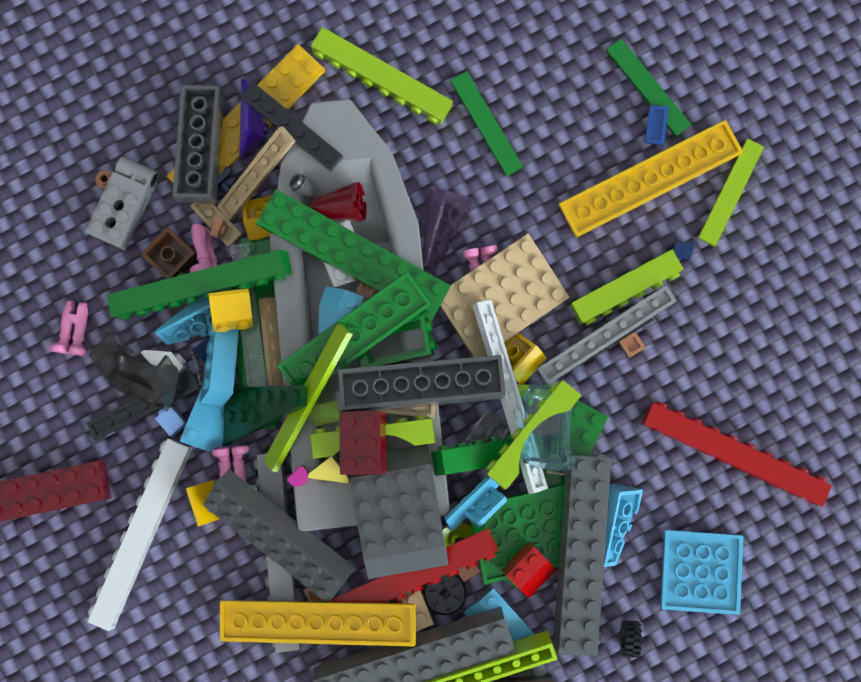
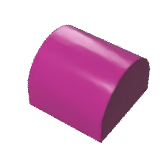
[287,465,310,487]

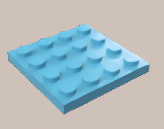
[660,530,743,615]

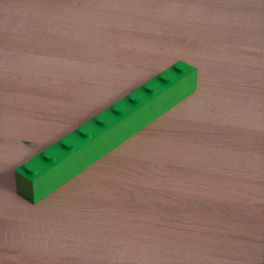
[107,250,292,321]

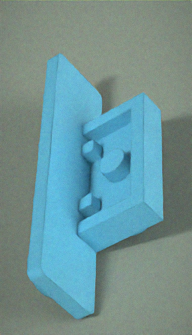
[444,476,507,531]

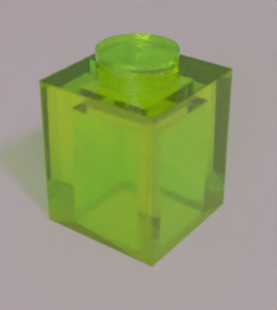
[310,400,340,426]

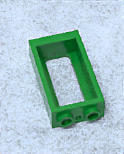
[359,314,437,367]

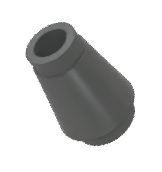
[289,173,319,200]

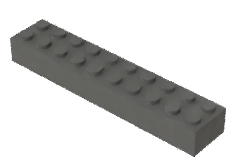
[553,453,611,656]
[313,606,516,682]

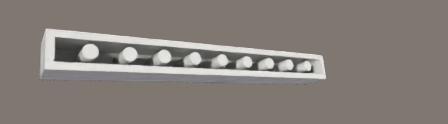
[87,439,192,631]

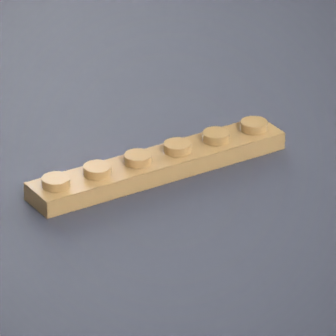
[217,127,295,220]
[259,298,284,386]

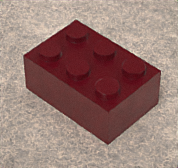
[339,411,386,475]

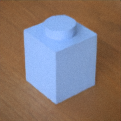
[155,406,187,436]

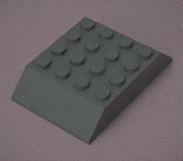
[350,444,449,579]

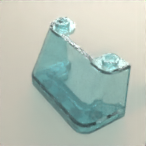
[520,384,577,474]

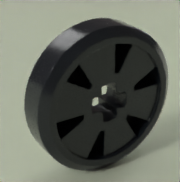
[424,574,467,615]

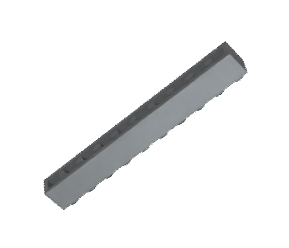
[254,454,302,653]

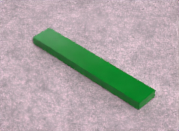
[606,38,691,138]
[450,71,523,177]

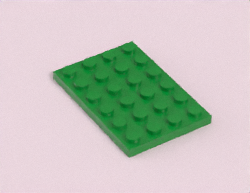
[470,484,564,585]

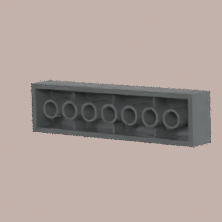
[338,355,506,412]
[203,469,356,602]

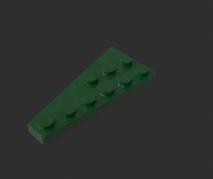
[223,385,307,445]

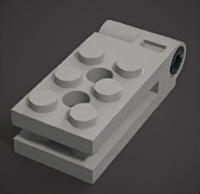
[85,157,159,251]

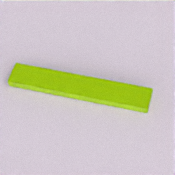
[697,138,764,247]

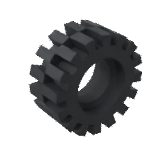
[620,620,642,658]

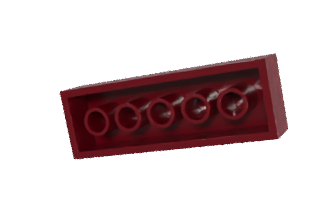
[0,461,112,522]

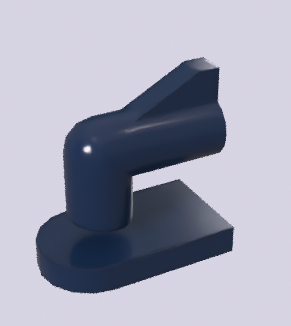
[218,166,239,194]

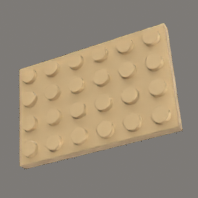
[440,233,570,357]

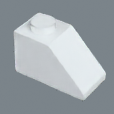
[141,350,187,382]

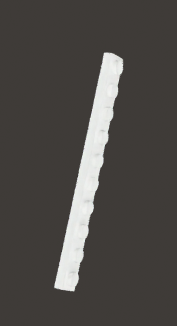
[472,300,548,494]

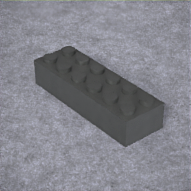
[172,85,224,204]

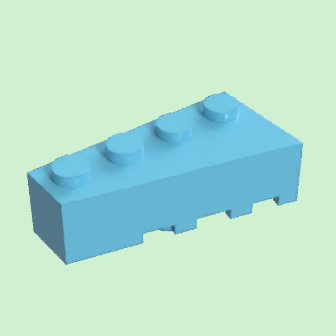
[199,324,239,407]

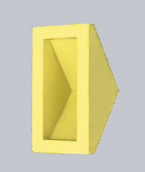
[308,456,350,483]

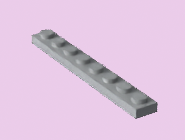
[537,285,677,385]

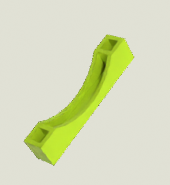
[486,380,581,490]
[310,415,435,459]

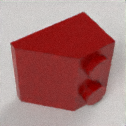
[501,542,556,598]

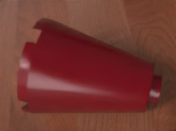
[310,182,367,222]

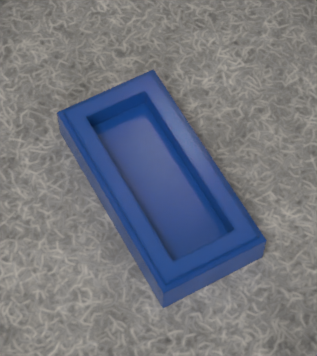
[645,105,669,145]

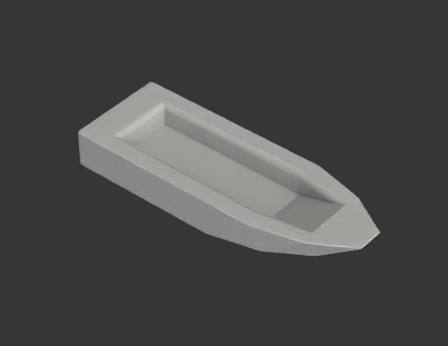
[269,99,450,531]

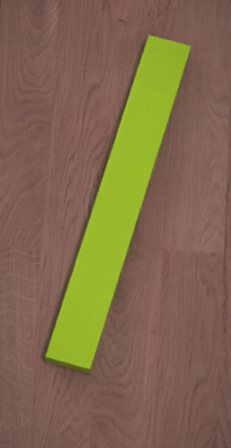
[263,323,353,472]

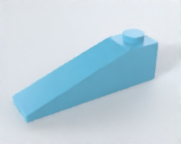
[318,286,364,374]
[155,298,213,345]
[180,388,225,452]
[604,484,643,567]
[464,586,535,641]

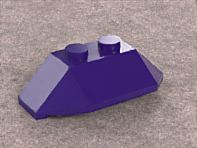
[239,79,269,159]

